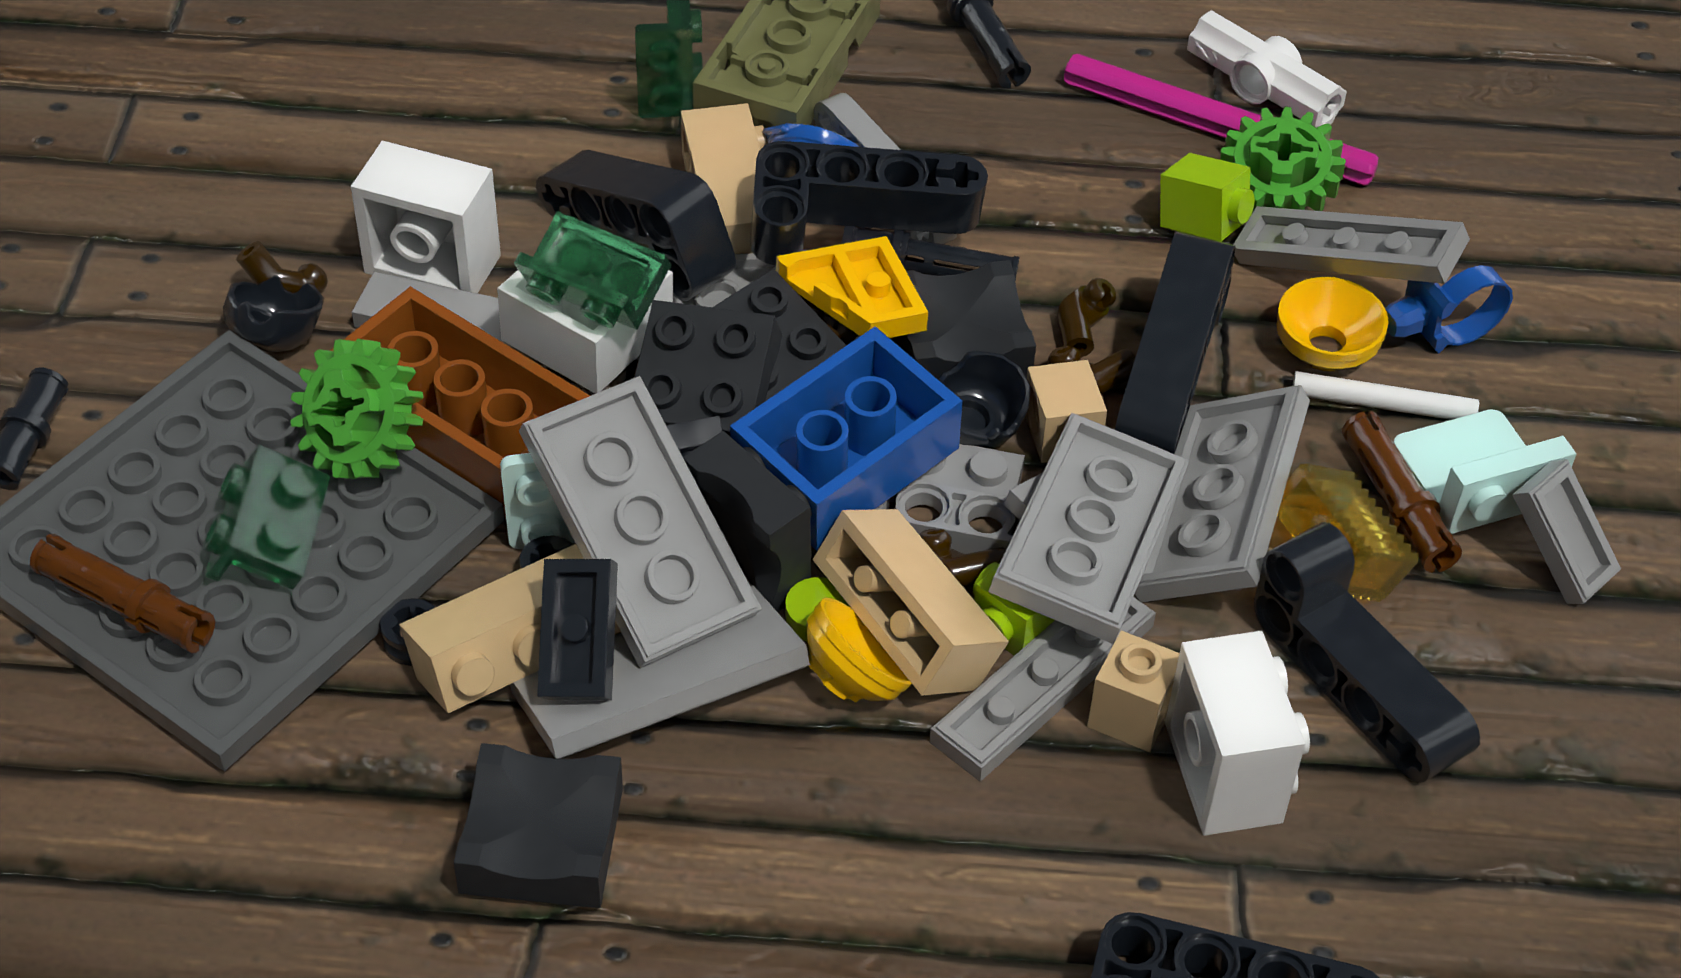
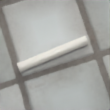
[1292,371,1479,420]

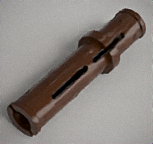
[1342,411,1462,573]
[30,534,215,653]

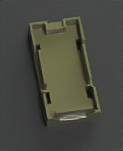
[693,0,880,144]

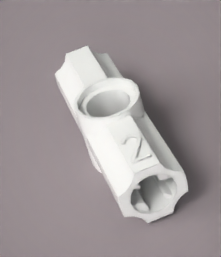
[1187,10,1347,128]

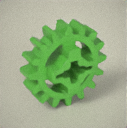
[1220,106,1346,215]
[291,338,424,479]

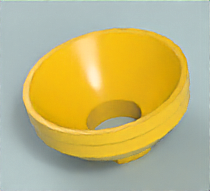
[1277,277,1388,371]
[807,597,912,703]

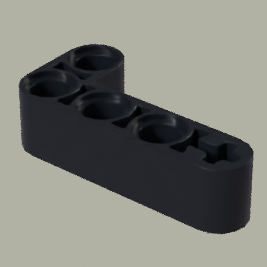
[750,141,988,266]
[536,150,737,301]
[1115,231,1236,454]
[1254,522,1480,783]
[1091,912,1380,978]

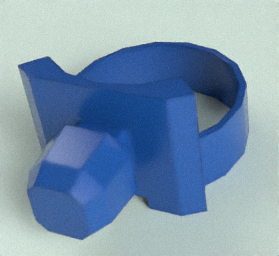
[1385,265,1513,353]

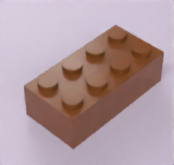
[329,286,590,519]

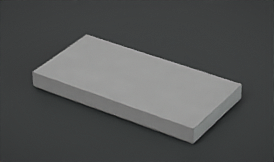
[519,376,762,668]
[1135,385,1310,602]
[989,413,1189,644]
[510,585,810,759]

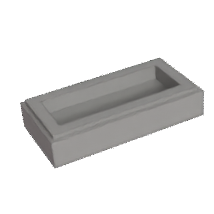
[1512,459,1621,604]

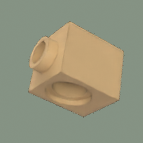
[1025,360,1107,463]
[1087,630,1180,752]

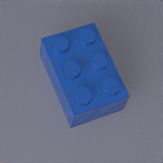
[730,327,963,551]

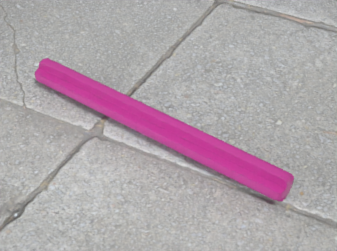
[1064,54,1379,186]

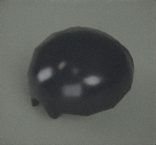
[223,275,325,352]
[938,350,1031,448]

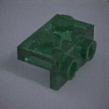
[635,0,703,118]
[514,211,671,330]
[203,444,330,590]

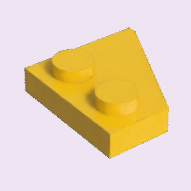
[776,236,928,338]

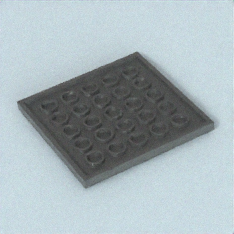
[0,330,505,771]

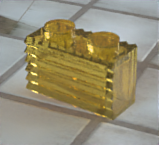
[1277,464,1418,602]

